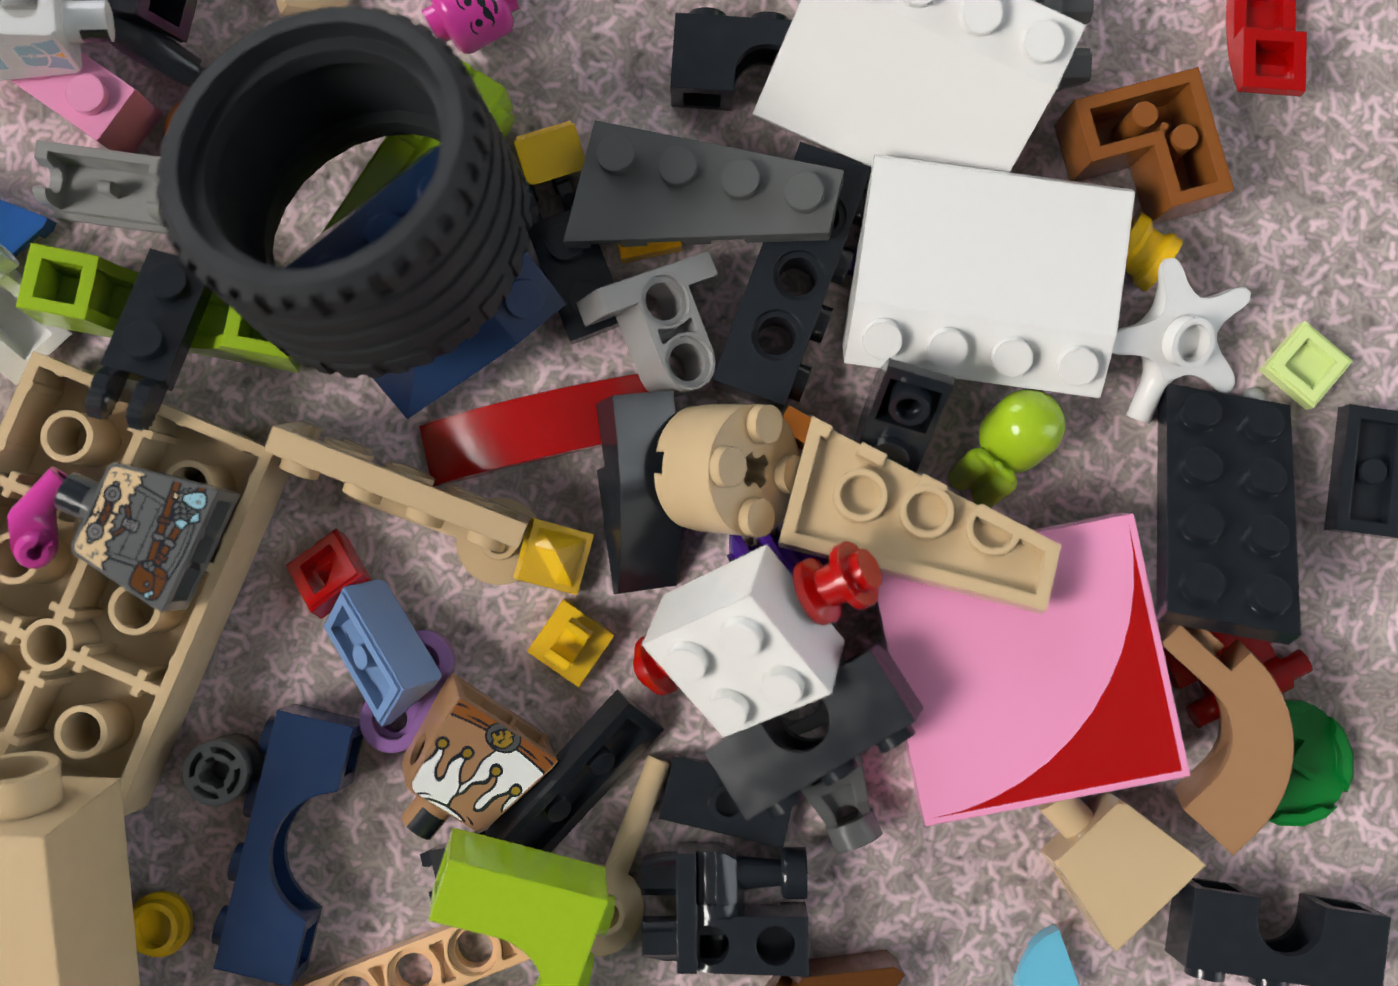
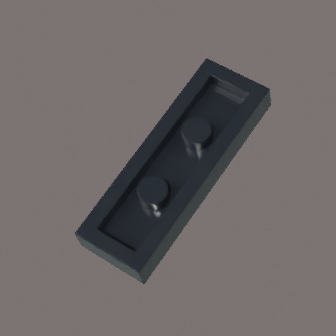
[485,689,665,853]

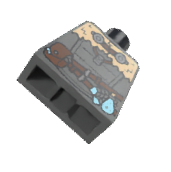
[55,462,241,611]

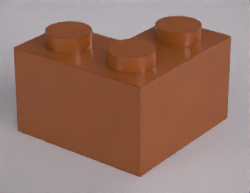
[1054,67,1235,225]

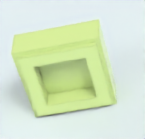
[1259,321,1353,410]

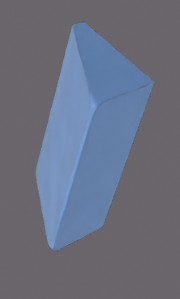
[324,579,442,727]

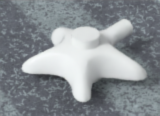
[1112,258,1251,424]

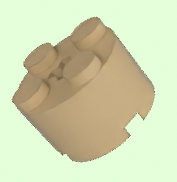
[654,404,801,538]

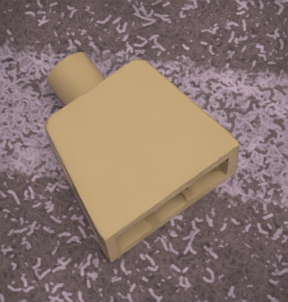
[1038,792,1206,952]

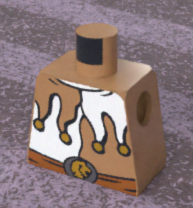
[401,672,558,840]

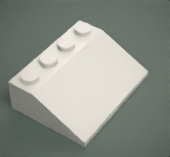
[752,0,1086,173]
[842,154,1135,398]

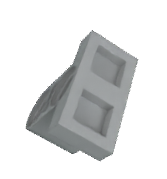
[576,251,718,398]

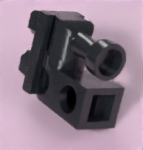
[641,841,809,977]

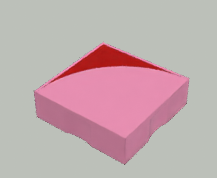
[875,513,1190,827]

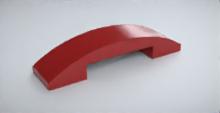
[1225,0,1307,97]
[419,374,649,487]

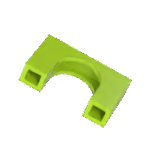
[428,827,615,986]

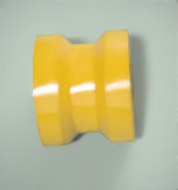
[1125,212,1184,292]

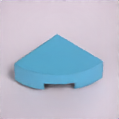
[1012,924,1079,986]

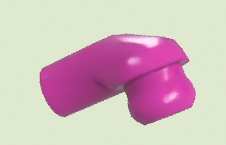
[7,467,68,569]

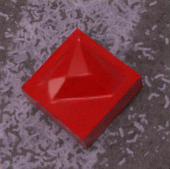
[286,528,372,619]

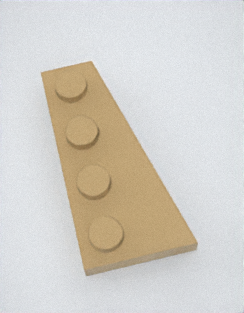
[779,416,1061,614]
[263,420,531,552]

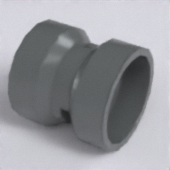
[182,733,265,806]

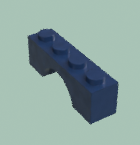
[212,704,364,986]

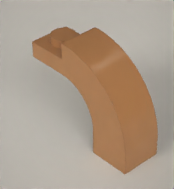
[1158,622,1294,855]

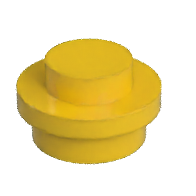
[133,890,194,957]

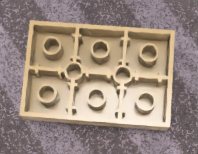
[0,351,290,816]

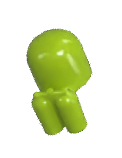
[948,389,1066,508]

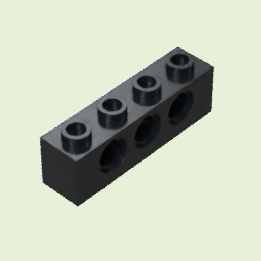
[712,142,872,413]

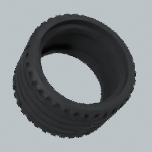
[156,5,532,378]

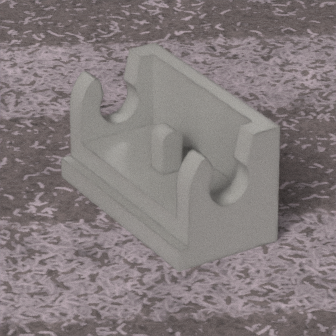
[32,140,168,234]

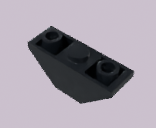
[853,358,955,473]

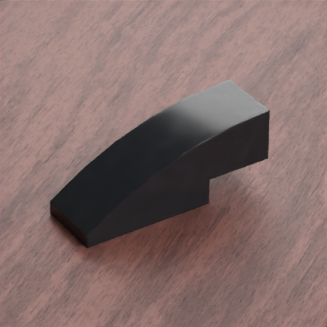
[596,390,681,594]

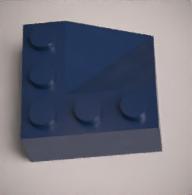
[279,144,567,419]

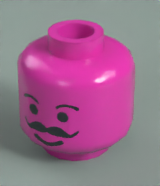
[421,0,520,54]

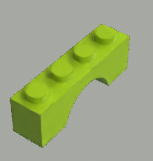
[16,243,301,373]

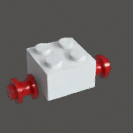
[633,541,882,738]

